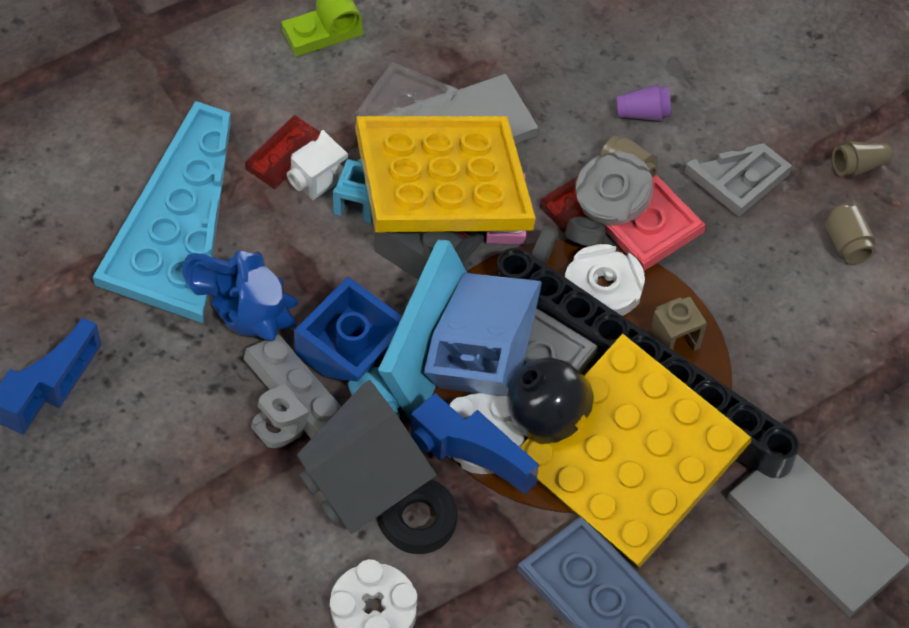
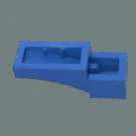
[0,318,102,435]
[411,393,539,494]

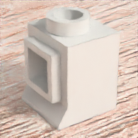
[287,130,348,200]

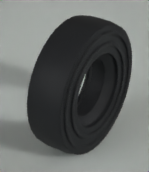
[381,480,458,554]

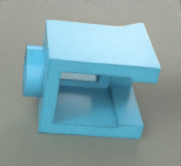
[333,159,372,223]

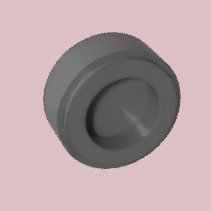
[565,217,606,246]
[532,225,559,264]

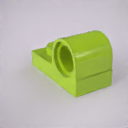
[281,0,363,57]

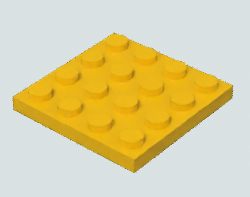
[355,116,536,233]
[520,334,752,568]

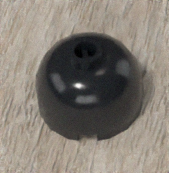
[507,357,594,444]

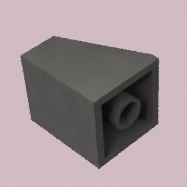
[297,380,437,534]

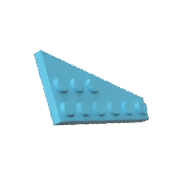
[93,101,231,324]

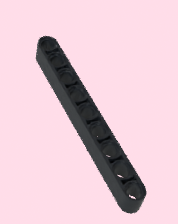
[496,248,799,479]

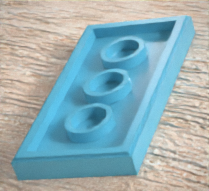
[378,240,467,420]

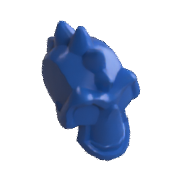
[181,251,298,341]

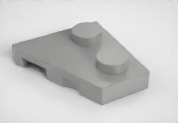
[685,143,792,217]

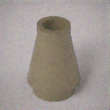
[832,141,892,178]

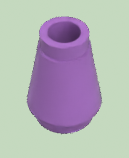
[617,84,672,121]

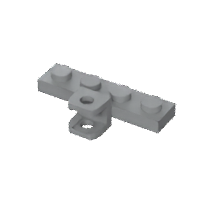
[244,334,341,448]

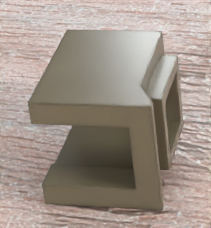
[646,296,707,351]

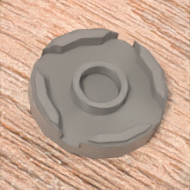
[576,151,654,226]

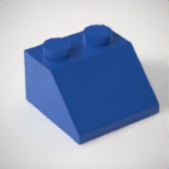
[294,277,402,382]

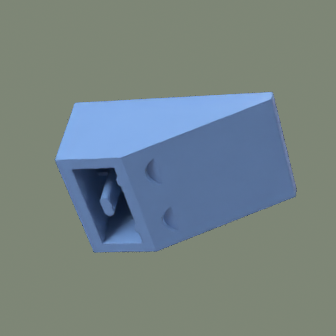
[424,273,542,396]

